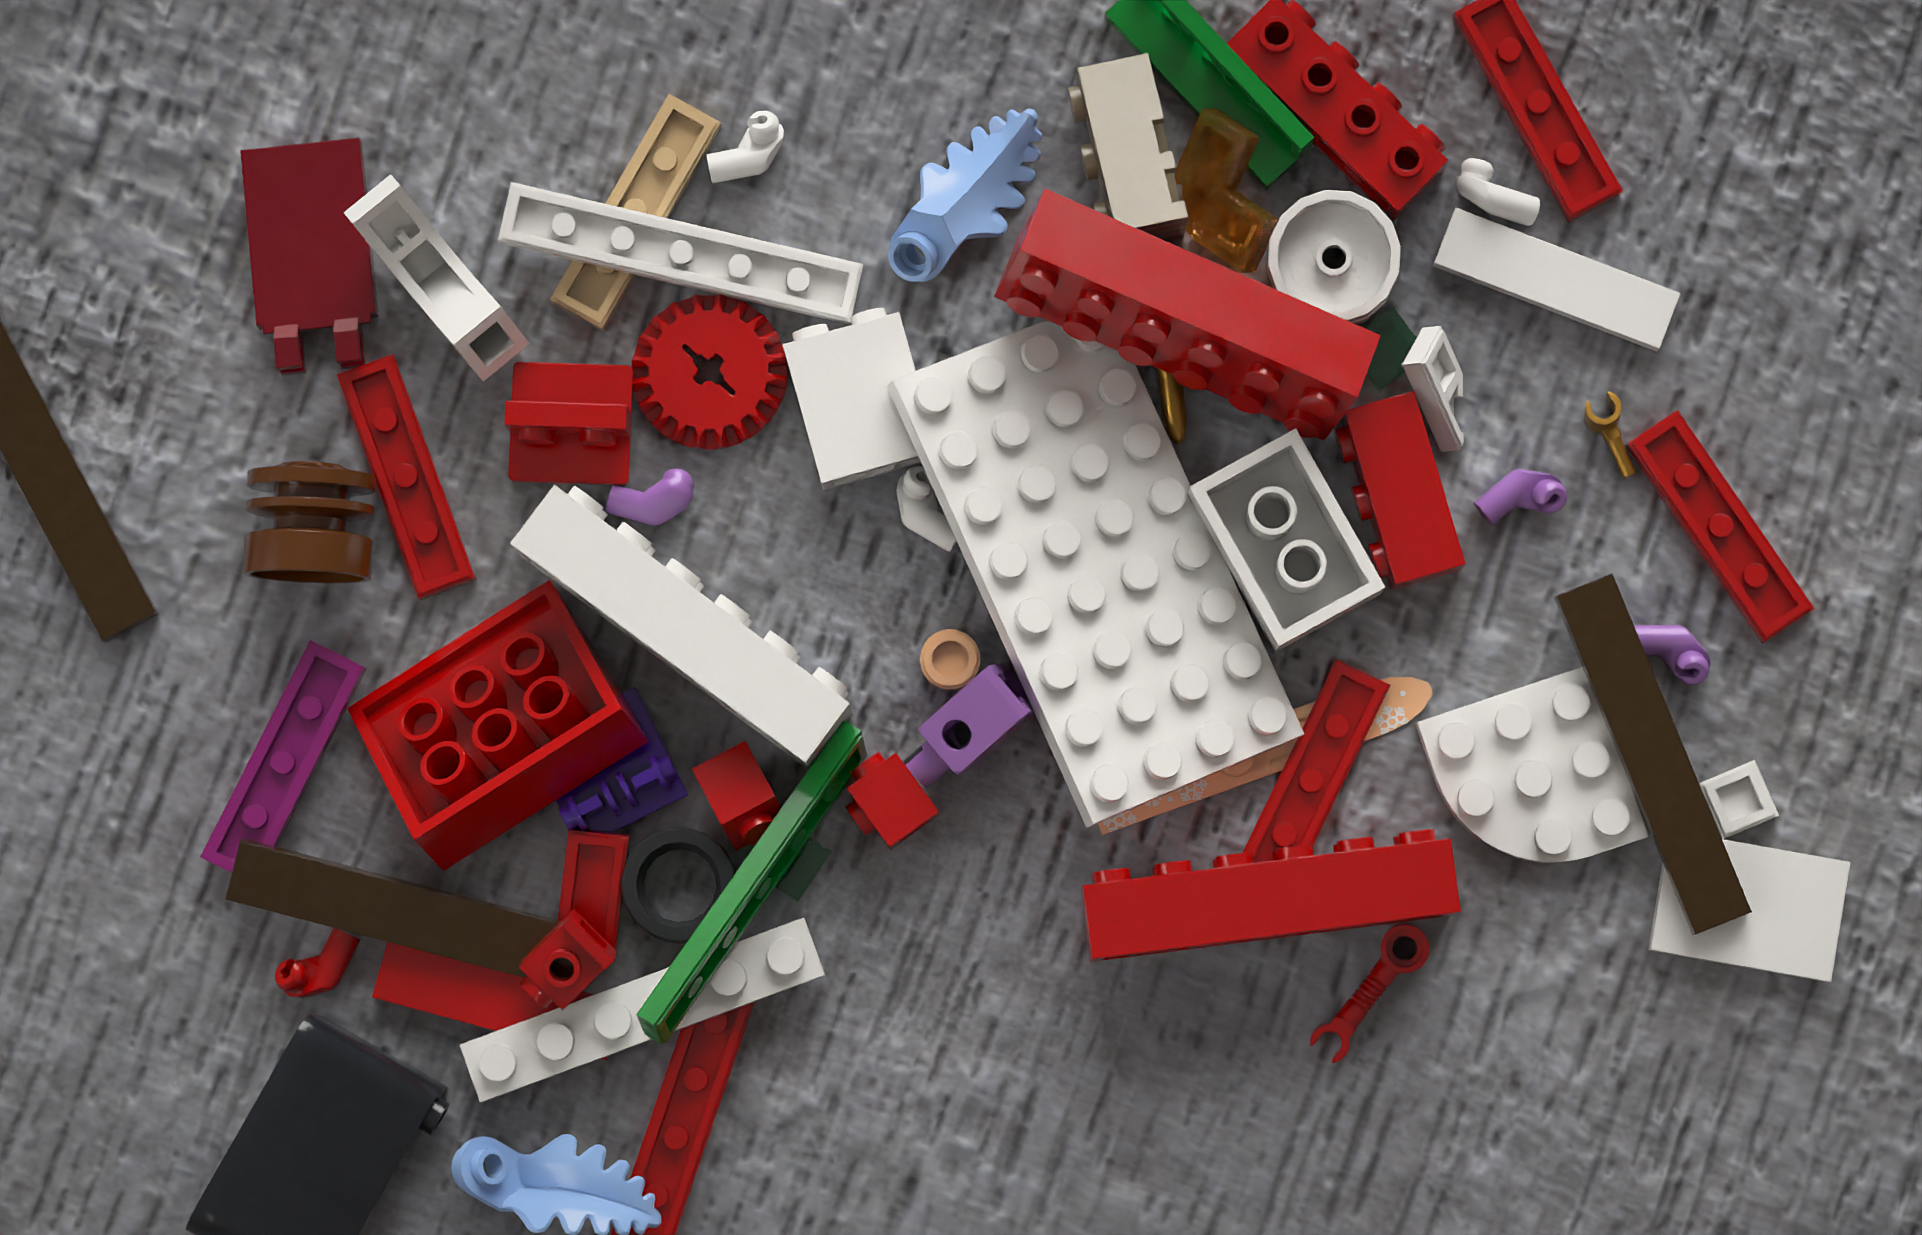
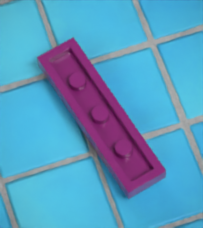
[200,640,367,873]

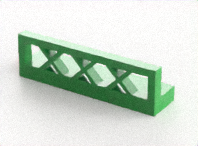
[1104,0,1314,190]

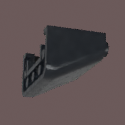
[186,1014,450,1235]

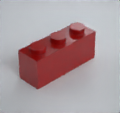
[1334,391,1466,590]

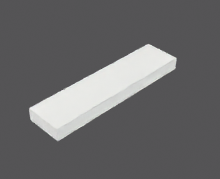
[1433,207,1680,352]

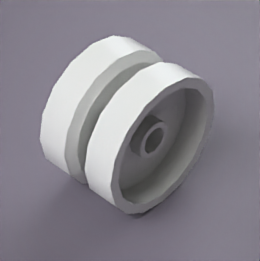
[1267,190,1401,325]

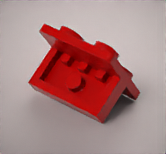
[504,362,634,486]

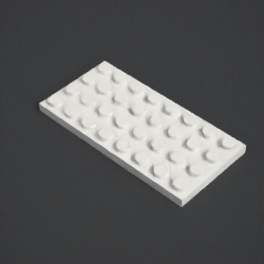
[887,320,1304,828]

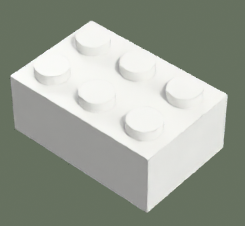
[1187,428,1385,653]

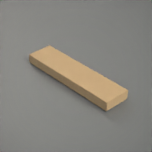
[550,94,722,332]

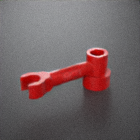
[1310,923,1430,1063]

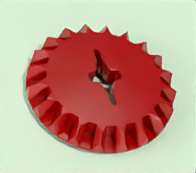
[632,294,788,450]

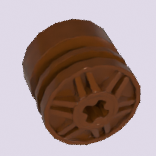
[243,461,376,584]

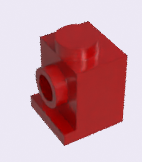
[519,909,617,1011]

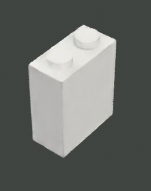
[783,308,921,490]

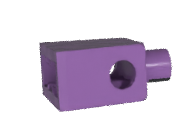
[903,663,1035,788]

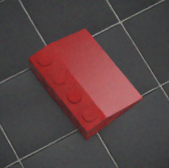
[347,579,648,871]

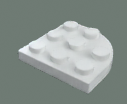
[1415,667,1649,863]

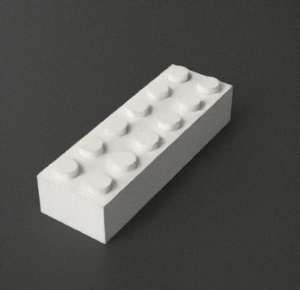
[510,485,853,770]

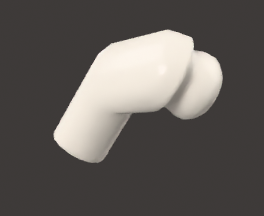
[707,111,784,184]

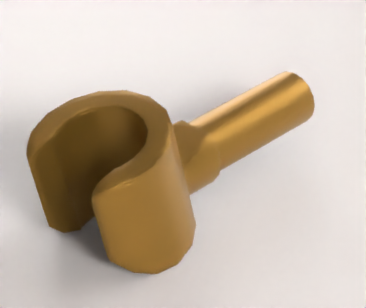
[1584,391,1636,478]

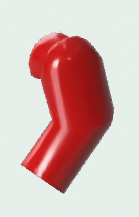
[275,928,361,999]

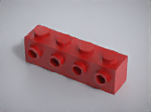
[1227,0,1448,222]

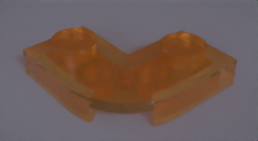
[1175,108,1279,273]

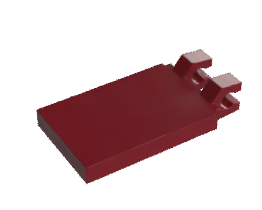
[240,137,379,376]

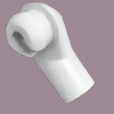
[1455,158,1540,226]
[896,466,957,553]

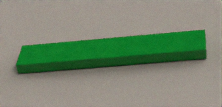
[636,720,867,1045]

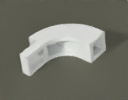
[344,174,530,382]

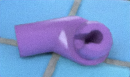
[605,468,694,526]
[1473,469,1567,526]
[1634,625,1711,686]

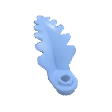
[888,109,1043,282]
[451,1134,662,1235]

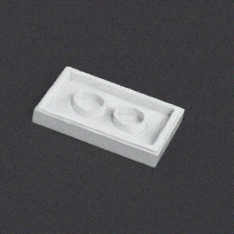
[1648,839,1850,982]

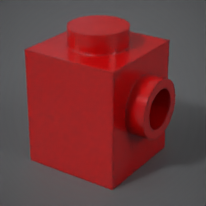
[692,741,781,852]
[845,752,939,850]

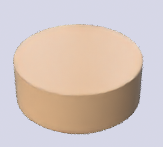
[920,629,980,691]

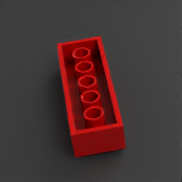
[994,189,1381,441]
[1080,829,1461,962]

